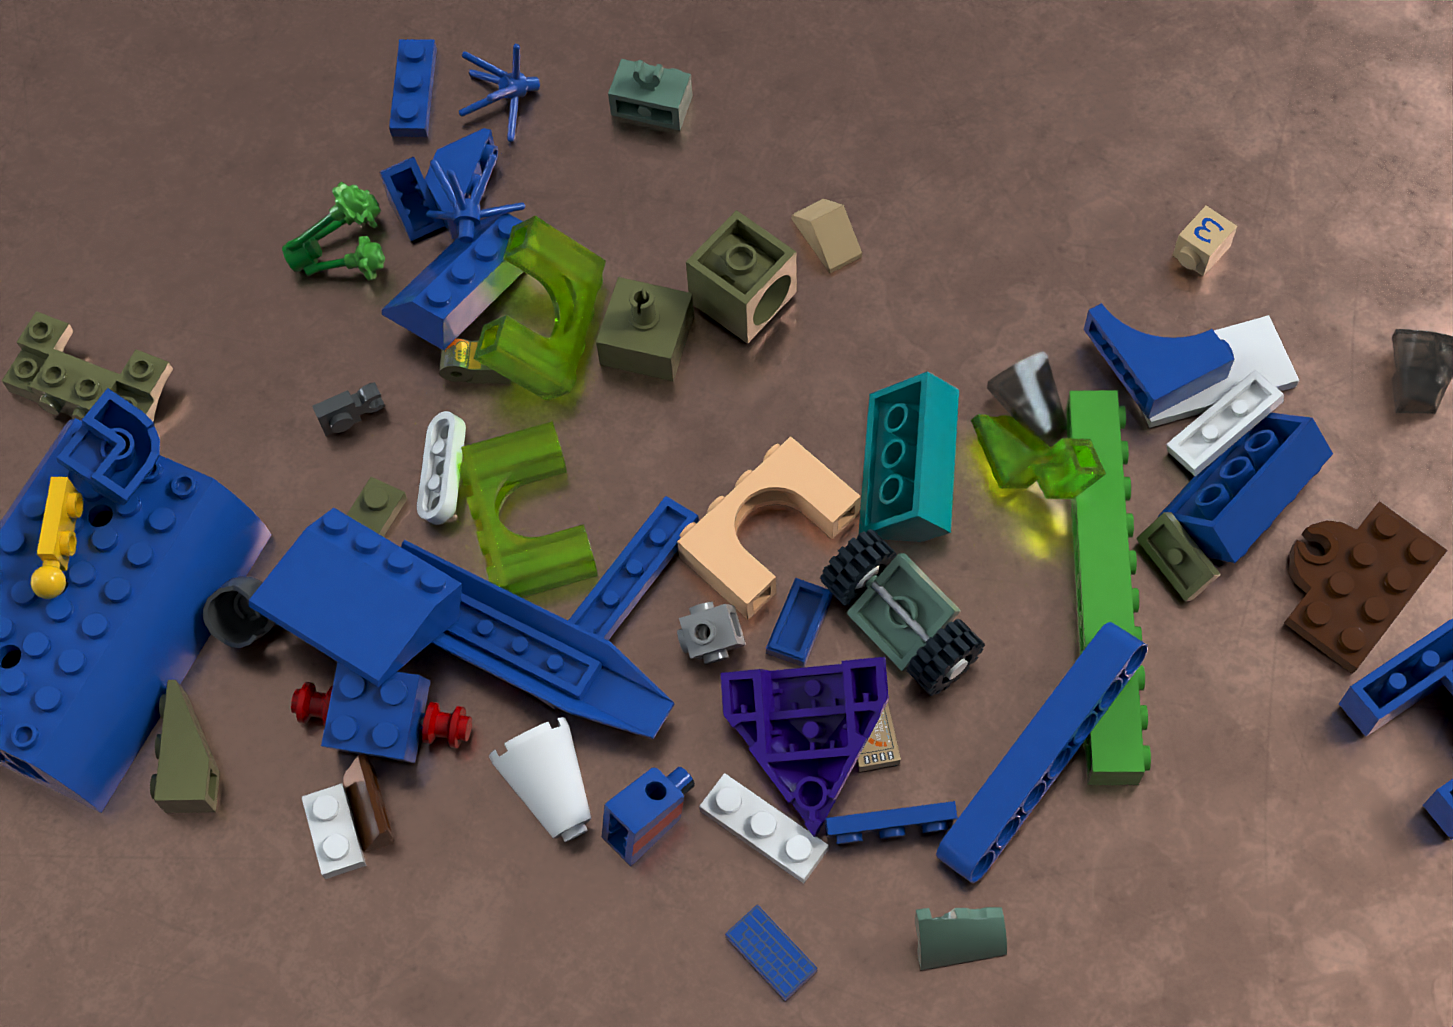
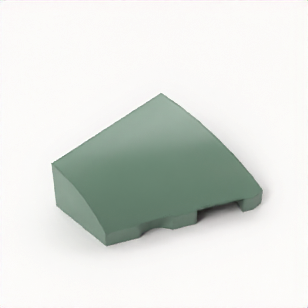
[915,907,1007,970]

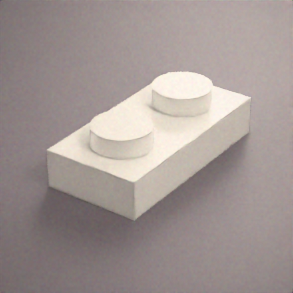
[302,783,366,879]

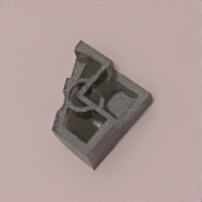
[1392,329,1453,414]
[987,351,1067,451]

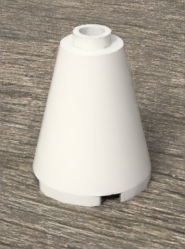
[489,717,592,842]

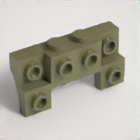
[2,311,173,422]

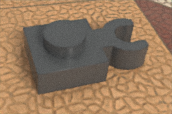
[312,382,385,436]

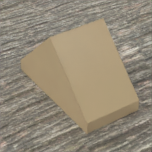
[791,199,862,273]

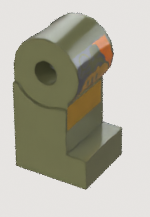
[439,334,515,384]

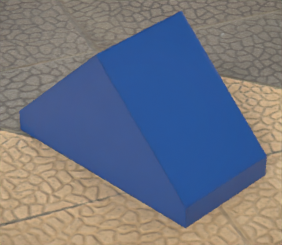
[379,157,445,241]

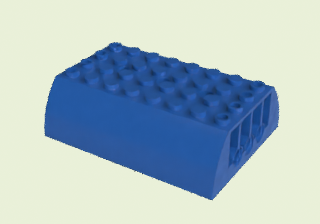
[0,418,272,813]

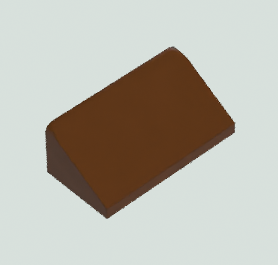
[343,754,395,852]

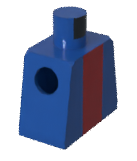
[601,767,695,867]

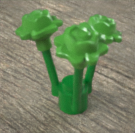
[282,182,385,280]

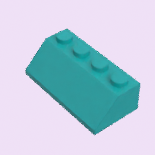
[858,371,959,542]

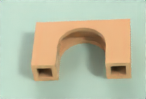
[677,436,861,620]

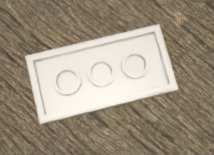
[1142,315,1299,428]

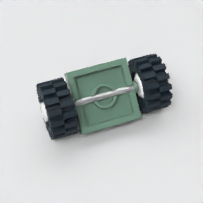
[820,529,985,696]

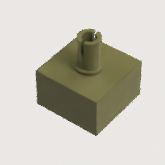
[596,277,694,382]

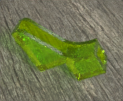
[971,414,1106,499]

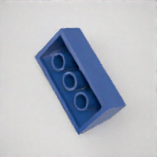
[382,213,536,351]
[1158,413,1333,563]

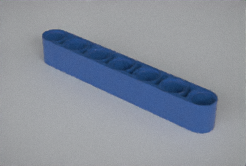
[936,622,1148,883]

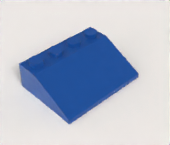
[249,508,462,687]

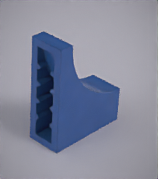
[1084,303,1235,419]

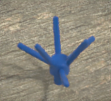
[459,44,540,142]
[426,154,525,243]

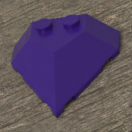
[720,657,889,837]

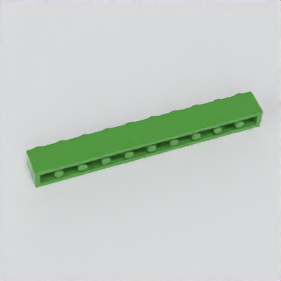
[1065,390,1151,785]

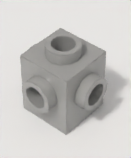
[677,602,746,664]

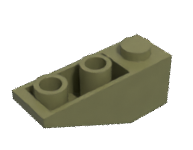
[150,680,220,813]

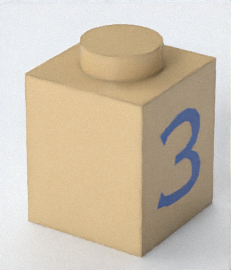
[1172,206,1237,276]

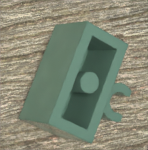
[608,59,693,130]

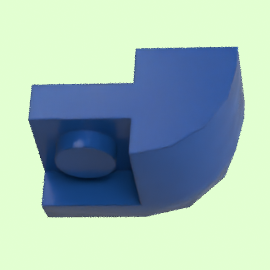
[56,388,160,505]

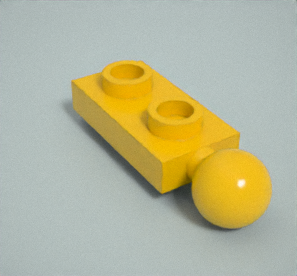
[30,477,83,599]

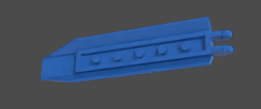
[401,540,675,739]

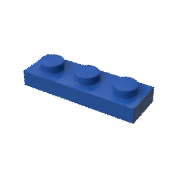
[389,39,437,137]
[824,801,958,844]

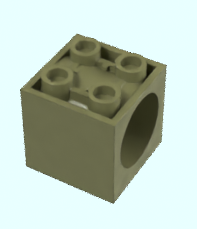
[686,210,797,344]

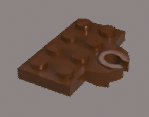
[1284,501,1448,674]

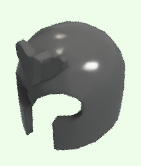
[203,576,277,648]

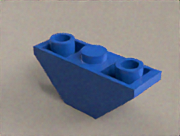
[424,128,498,240]

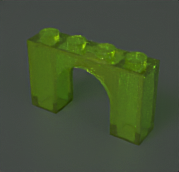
[474,216,606,401]
[457,421,598,598]

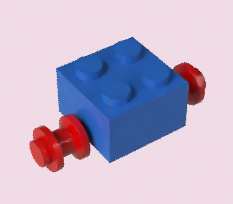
[291,662,472,763]

